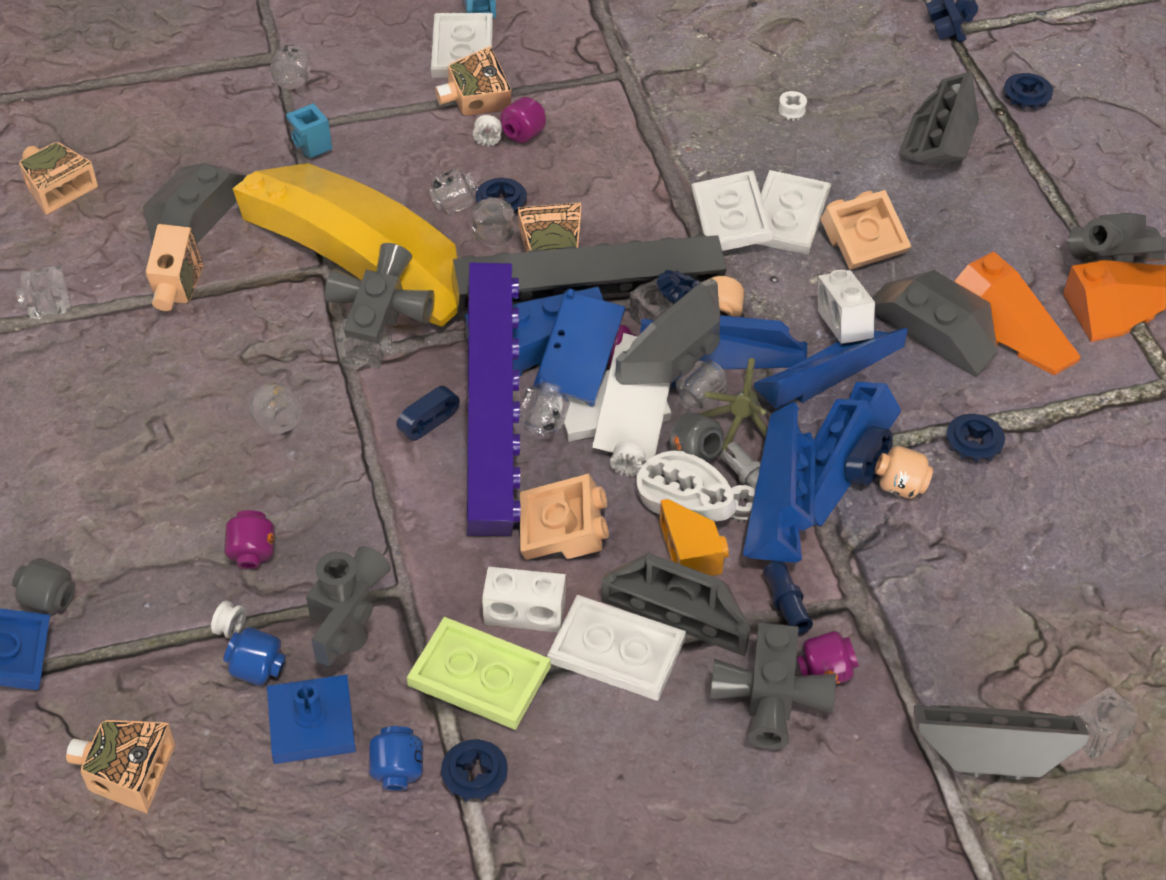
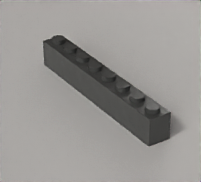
[451,234,727,312]

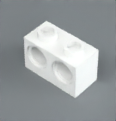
[818,270,875,344]
[482,566,566,633]

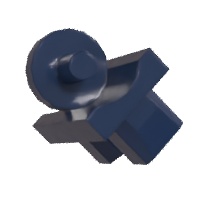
[926,0,978,43]

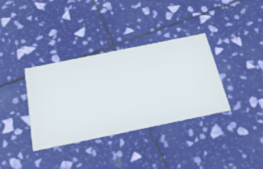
[592,333,670,461]

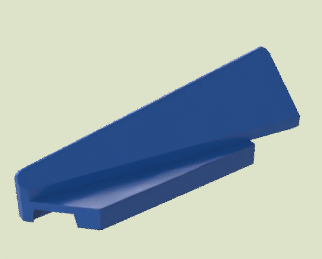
[640,315,808,370]
[754,328,908,409]
[814,382,901,526]
[743,401,816,563]

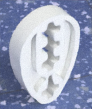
[637,451,736,521]

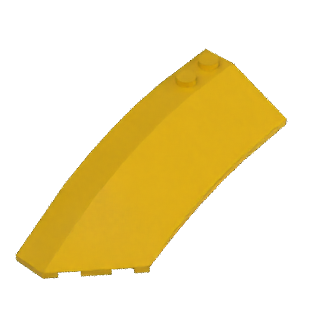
[232,163,458,327]

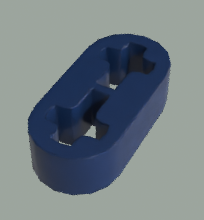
[396,386,460,441]
[845,426,893,485]

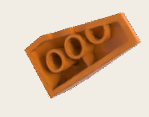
[954,251,1081,375]
[1063,260,1166,342]

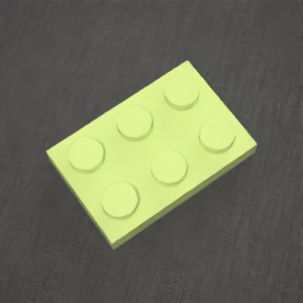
[407,617,551,730]

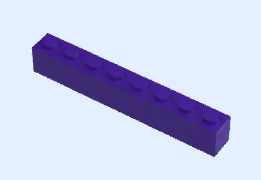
[467,262,521,536]

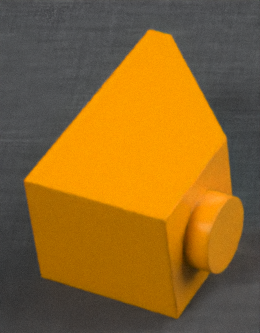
[659,499,729,576]

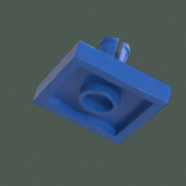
[267,674,356,764]

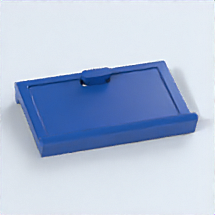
[533,289,625,406]

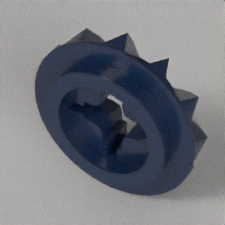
[1004,73,1053,110]
[475,178,527,218]
[657,270,700,304]
[946,414,1005,463]
[441,739,508,802]

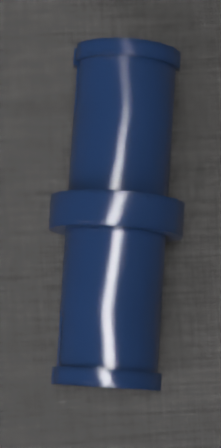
[763,561,813,635]

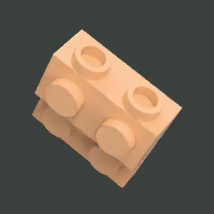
[820,190,912,270]
[520,474,609,560]

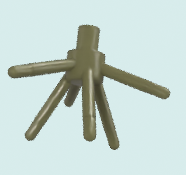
[698,358,768,451]

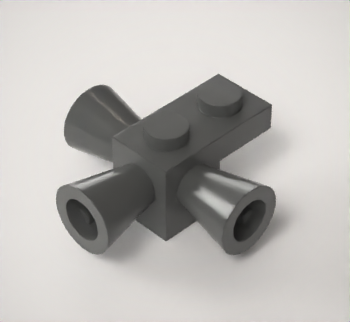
[1069,213,1166,262]
[325,243,435,344]
[306,546,391,667]
[710,622,836,750]

